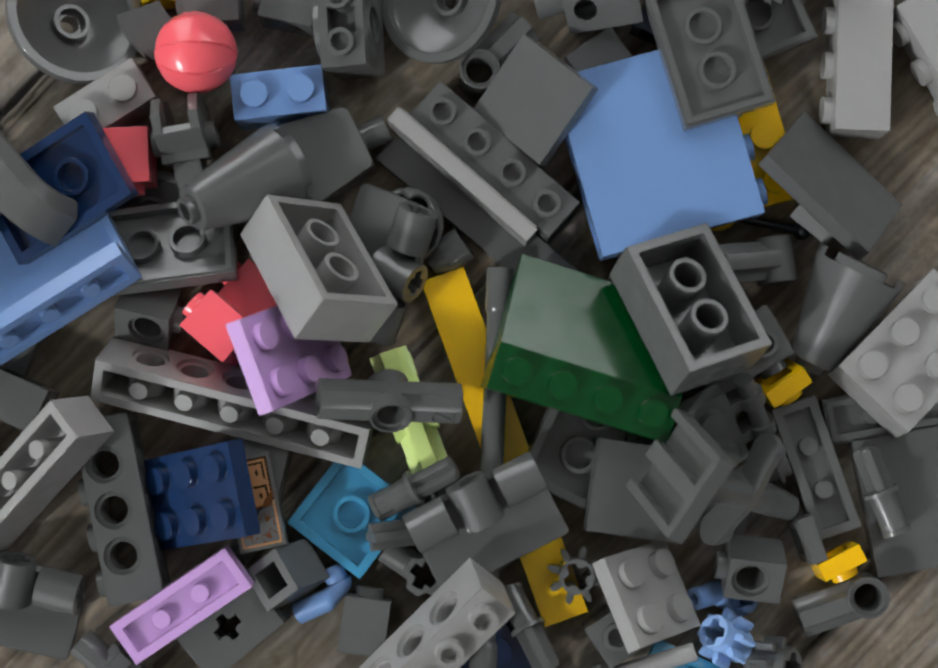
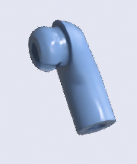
[687,579,758,616]

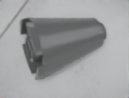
[177,124,313,230]
[792,243,906,376]

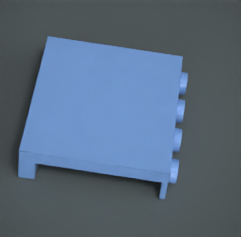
[565,50,768,262]
[0,213,142,366]

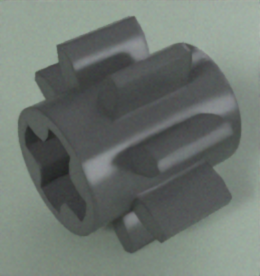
[547,546,600,604]
[743,635,802,668]

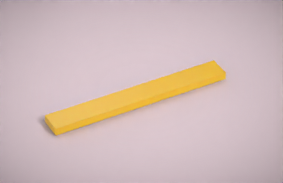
[423,267,588,627]

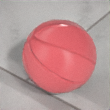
[154,11,238,94]

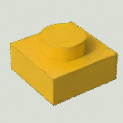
[755,358,813,408]
[810,541,868,584]

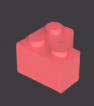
[179,258,277,366]

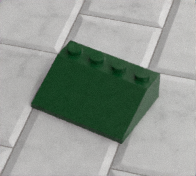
[481,254,683,443]

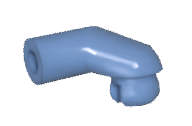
[292,563,352,624]

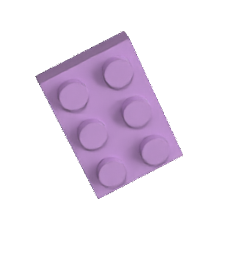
[225,306,352,416]

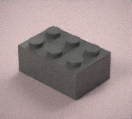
[609,223,772,396]

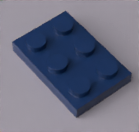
[0,111,139,265]
[144,439,261,550]

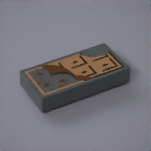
[237,451,289,554]

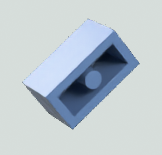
[230,64,330,131]

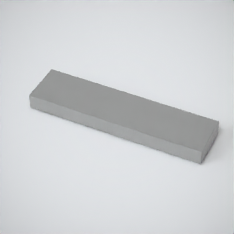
[387,107,538,247]

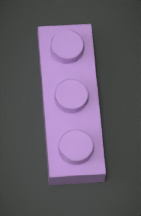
[109,545,255,665]

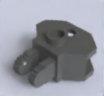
[150,92,220,192]

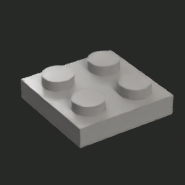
[592,541,701,653]

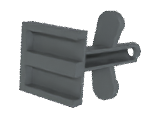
[625,408,799,546]

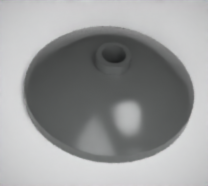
[5,0,141,84]
[381,0,502,64]

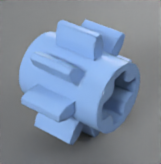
[697,607,756,668]

